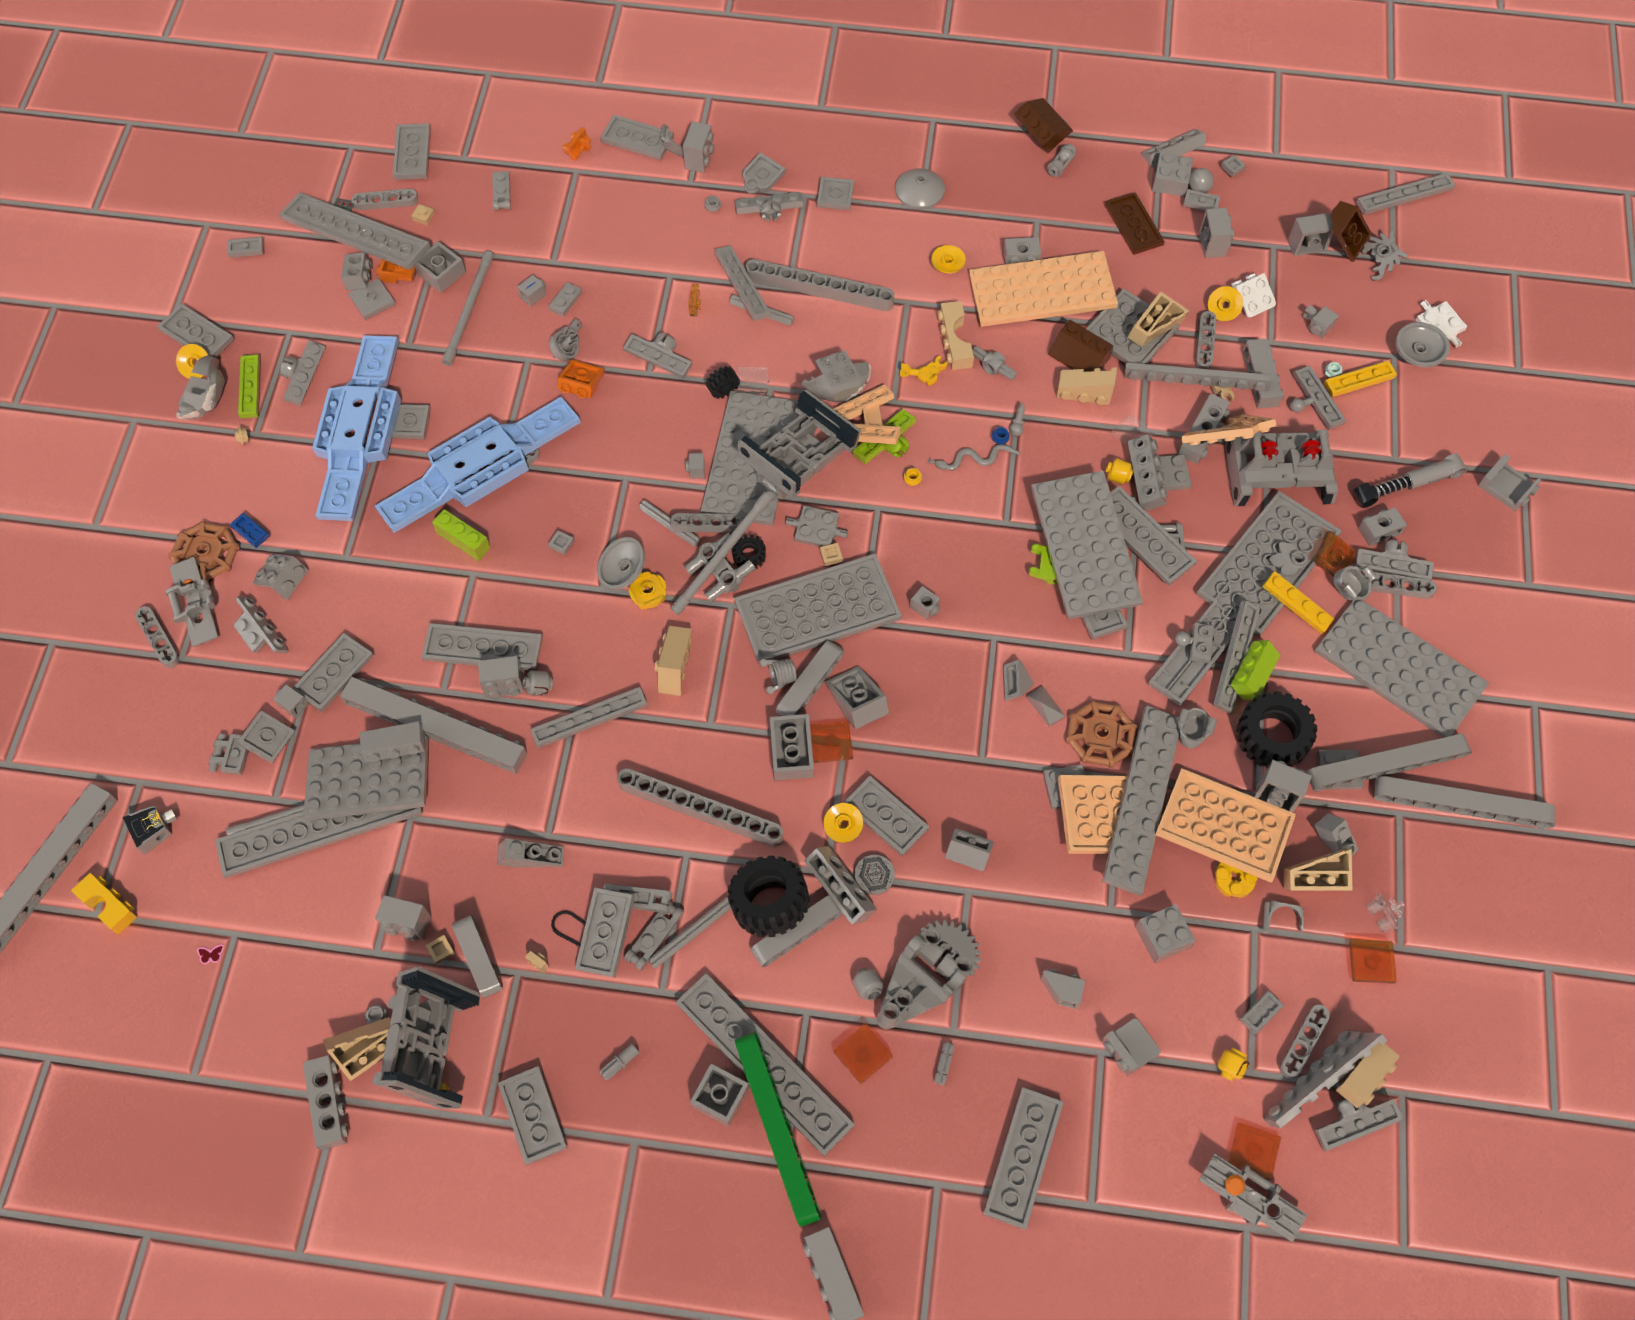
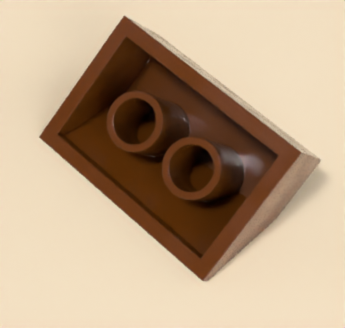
[1014,98,1073,153]
[1330,201,1372,262]
[1048,320,1114,372]

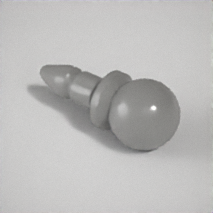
[1009,403,1025,437]

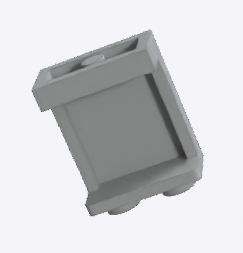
[1479,454,1541,511]

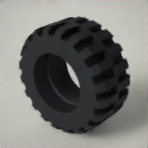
[1236,691,1317,768]
[728,856,810,937]

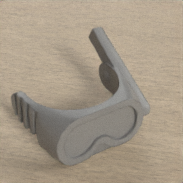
[661,124,684,157]
[1263,900,1304,934]

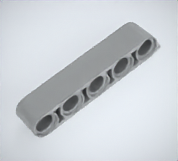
[776,640,845,716]
[750,895,843,967]

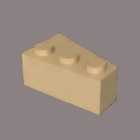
[655,626,692,696]
[1284,848,1353,891]
[1336,1043,1400,1108]

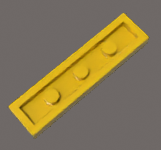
[1324,361,1397,398]
[1262,571,1334,634]

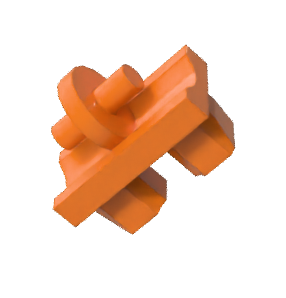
[562,127,591,161]

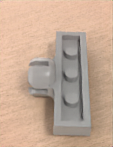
[735,192,803,222]
[623,333,693,379]
[280,340,326,407]
[1355,540,1434,580]
[1315,1098,1404,1151]

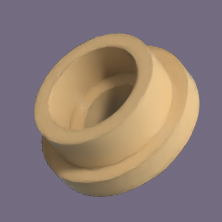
[234,427,248,445]

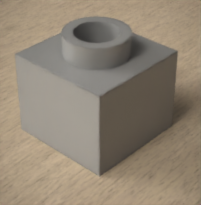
[686,453,705,479]

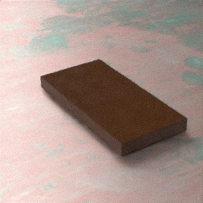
[1104,192,1165,255]

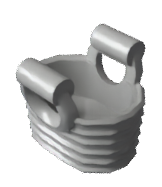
[1334,565,1377,601]
[758,659,797,694]
[1178,708,1217,748]

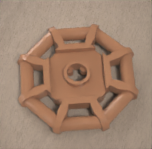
[168,521,240,581]
[1066,700,1138,768]

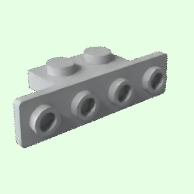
[233,596,288,653]

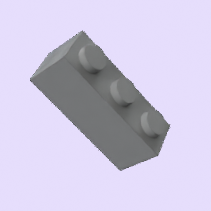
[360,721,425,763]

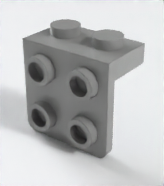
[253,554,308,600]
[1102,1018,1160,1076]

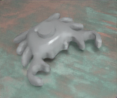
[1362,230,1409,281]

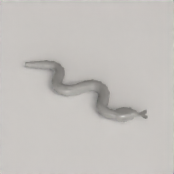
[928,445,1021,471]

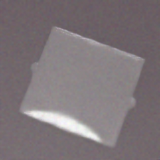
[736,367,769,394]
[1111,415,1154,448]

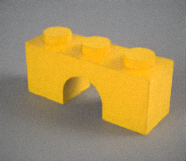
[71,873,137,935]

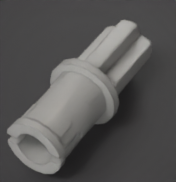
[600,1043,640,1081]

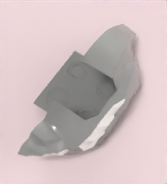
[801,350,871,402]
[176,356,225,420]

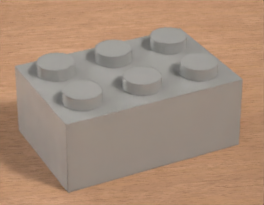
[770,714,814,781]
[1253,760,1312,813]

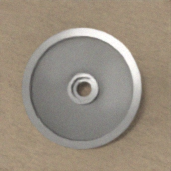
[895,168,945,209]
[1396,322,1450,368]
[597,537,645,590]

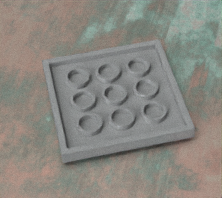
[1086,288,1180,364]

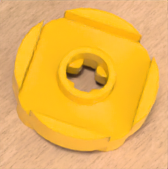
[629,572,667,610]
[1215,862,1258,898]

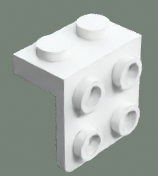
[1231,273,1276,318]

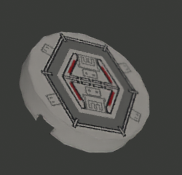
[855,855,895,895]

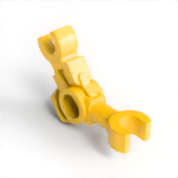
[899,356,948,386]

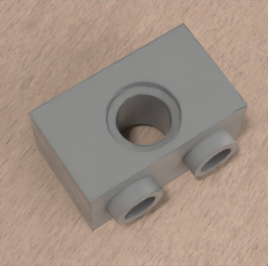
[1003,237,1041,264]
[1358,507,1407,547]

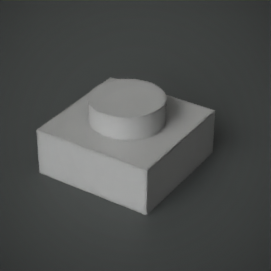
[1221,155,1246,177]
[548,531,574,555]

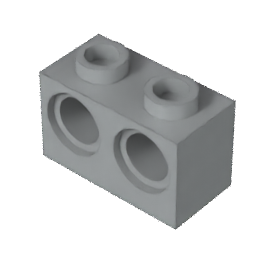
[341,252,372,291]

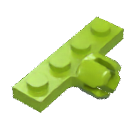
[852,409,916,464]

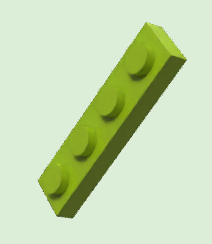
[238,355,260,419]

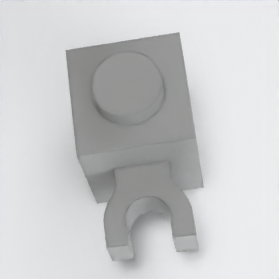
[1303,305,1339,338]

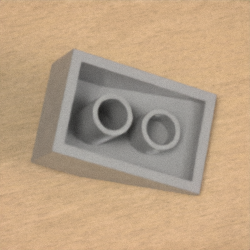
[825,666,889,729]

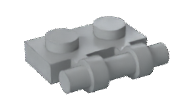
[208,734,249,775]

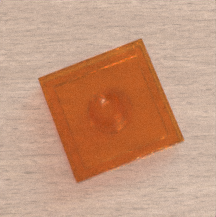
[1314,531,1357,577]
[810,721,853,763]
[1349,939,1397,984]
[833,1023,893,1084]
[1228,1122,1281,1181]

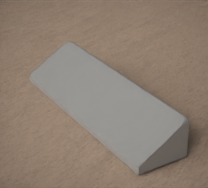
[1141,129,1206,167]

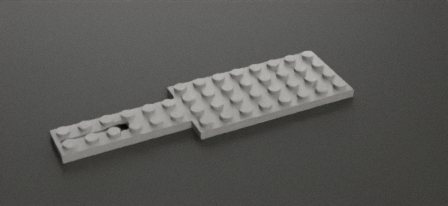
[1148,491,1342,706]

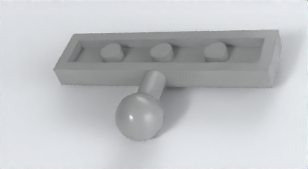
[1290,366,1346,430]

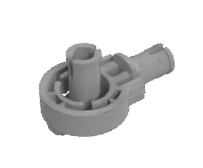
[549,319,583,361]

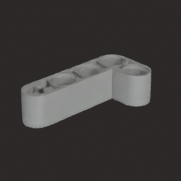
[452,915,503,999]

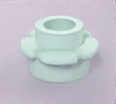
[1325,362,1342,378]

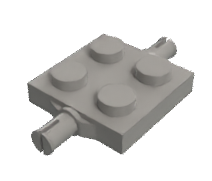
[786,506,848,547]

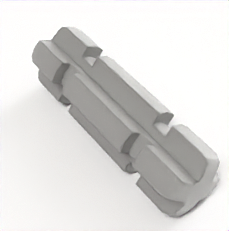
[934,1043,955,1085]

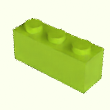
[432,509,490,561]
[1231,640,1280,700]

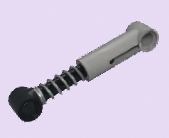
[1353,453,1467,508]

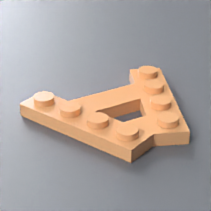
[826,384,901,444]
[1182,414,1276,445]

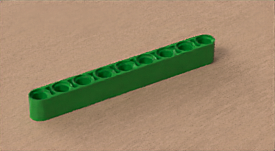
[735,1031,822,1228]

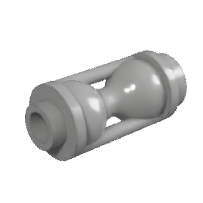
[1047,144,1077,177]

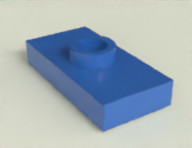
[230,513,270,548]

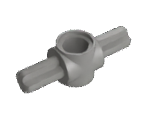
[972,346,1017,380]

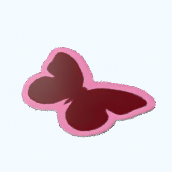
[197,944,224,964]

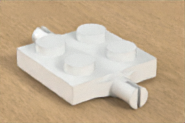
[1416,300,1467,348]

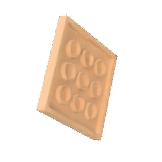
[1058,775,1127,854]

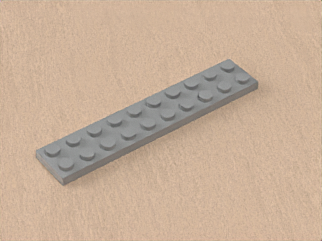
[279,192,431,270]
[1102,705,1180,896]
[215,807,423,878]
[676,973,855,1157]

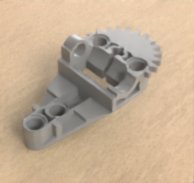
[877,920,981,1029]

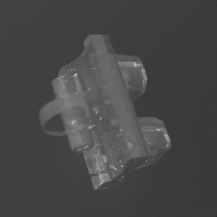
[1366,893,1405,933]

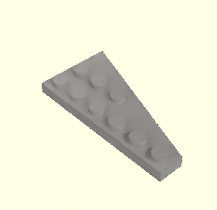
[1264,1030,1388,1128]

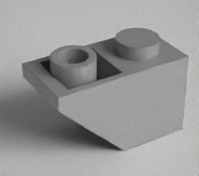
[1314,813,1359,855]
[1041,969,1085,1010]

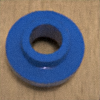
[992,427,1010,445]

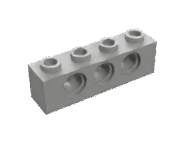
[1178,394,1231,465]
[804,846,877,925]
[303,1055,349,1151]

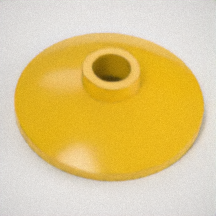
[931,245,966,274]
[1208,286,1243,321]
[176,344,209,379]
[824,803,863,843]

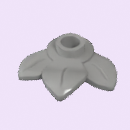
[1269,542,1308,576]

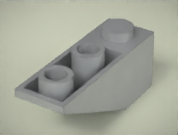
[497,838,564,868]

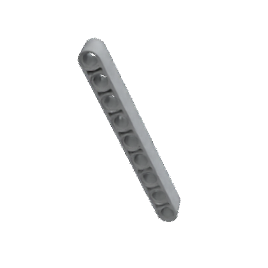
[746,259,894,311]
[1306,734,1472,792]
[617,768,783,847]
[1374,776,1555,828]

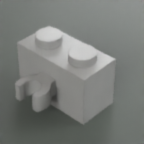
[945,828,994,872]

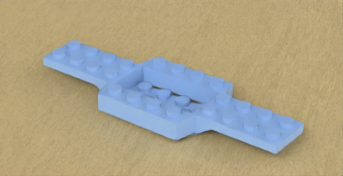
[312,335,401,521]
[375,397,581,533]

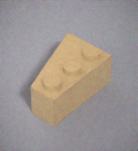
[1128,291,1189,347]
[1057,367,1117,405]
[323,1017,391,1081]

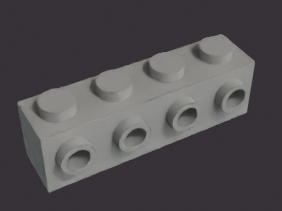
[1128,434,1168,511]

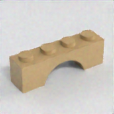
[938,301,974,370]

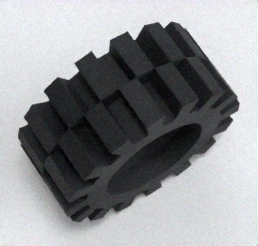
[706,366,740,399]
[732,534,766,570]

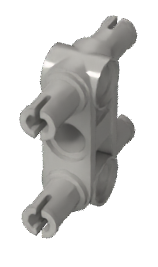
[684,533,756,602]

